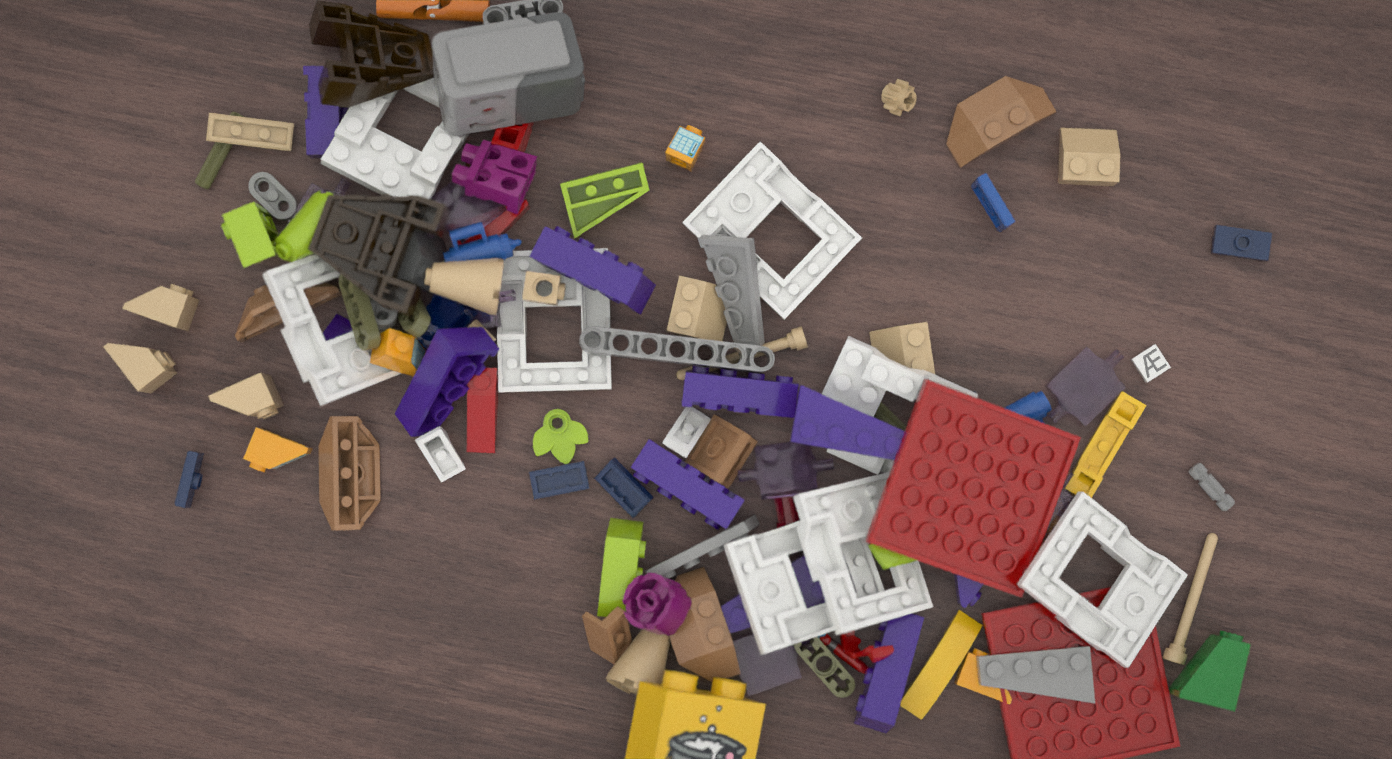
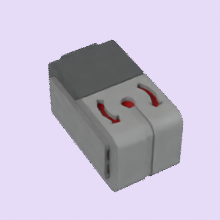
[432,0,585,135]

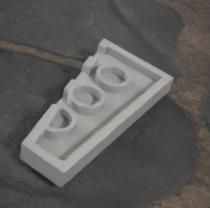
[698,235,765,346]
[646,515,760,578]
[976,646,1095,703]

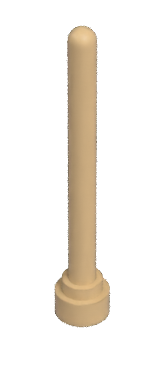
[676,326,808,380]
[1163,533,1218,665]

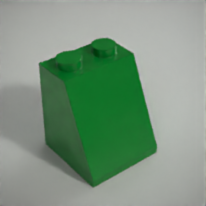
[1169,630,1251,711]

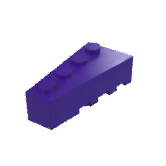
[790,385,905,460]
[854,614,924,733]

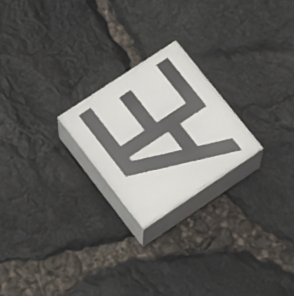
[1131,344,1171,383]

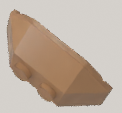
[946,76,1056,168]
[235,283,342,342]
[319,416,380,530]
[669,567,741,682]

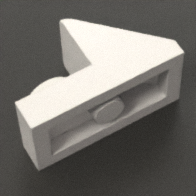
[662,407,711,458]
[415,426,466,482]

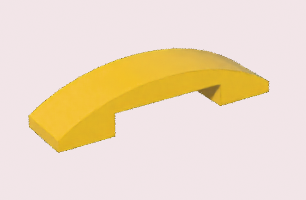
[1064,391,1146,498]
[900,610,983,720]

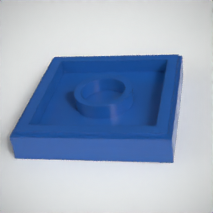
[971,173,1015,232]

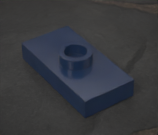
[1211,225,1272,261]
[174,451,204,508]
[594,458,654,518]
[529,461,590,500]

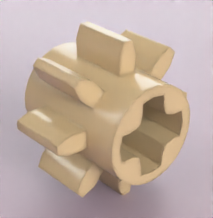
[882,79,916,116]

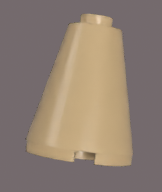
[424,258,504,315]
[606,629,671,695]

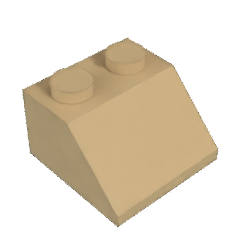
[1058,128,1120,186]
[667,276,727,341]
[123,284,199,331]
[869,322,935,375]
[103,343,177,394]
[209,373,284,420]

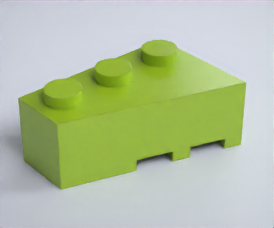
[560,162,649,239]
[221,202,279,268]
[597,518,646,617]

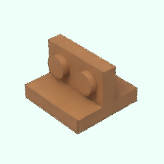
[685,414,758,489]

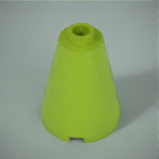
[275,190,334,262]

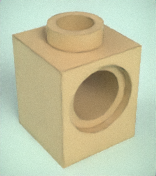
[522,271,566,306]

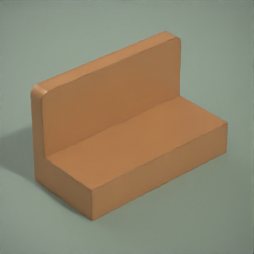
[582,607,632,664]

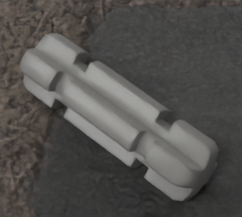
[1189,463,1235,511]

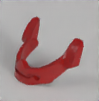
[839,630,894,662]

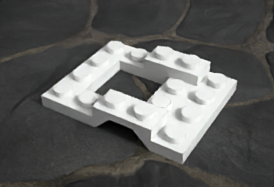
[321,78,469,199]
[682,142,862,320]
[497,248,612,393]
[262,254,402,406]
[822,336,978,475]
[793,472,933,635]
[1017,491,1188,668]
[724,520,885,655]

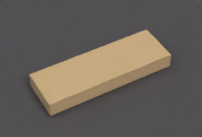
[206,113,294,151]

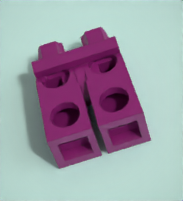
[452,140,537,214]

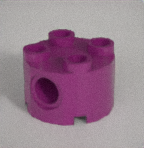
[623,573,692,636]

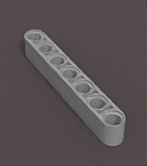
[579,326,775,373]

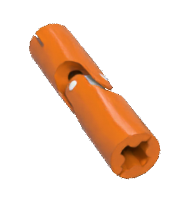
[376,0,490,22]

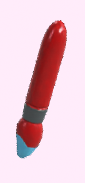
[818,633,868,674]

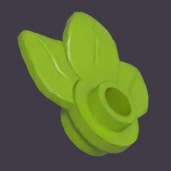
[533,409,588,464]

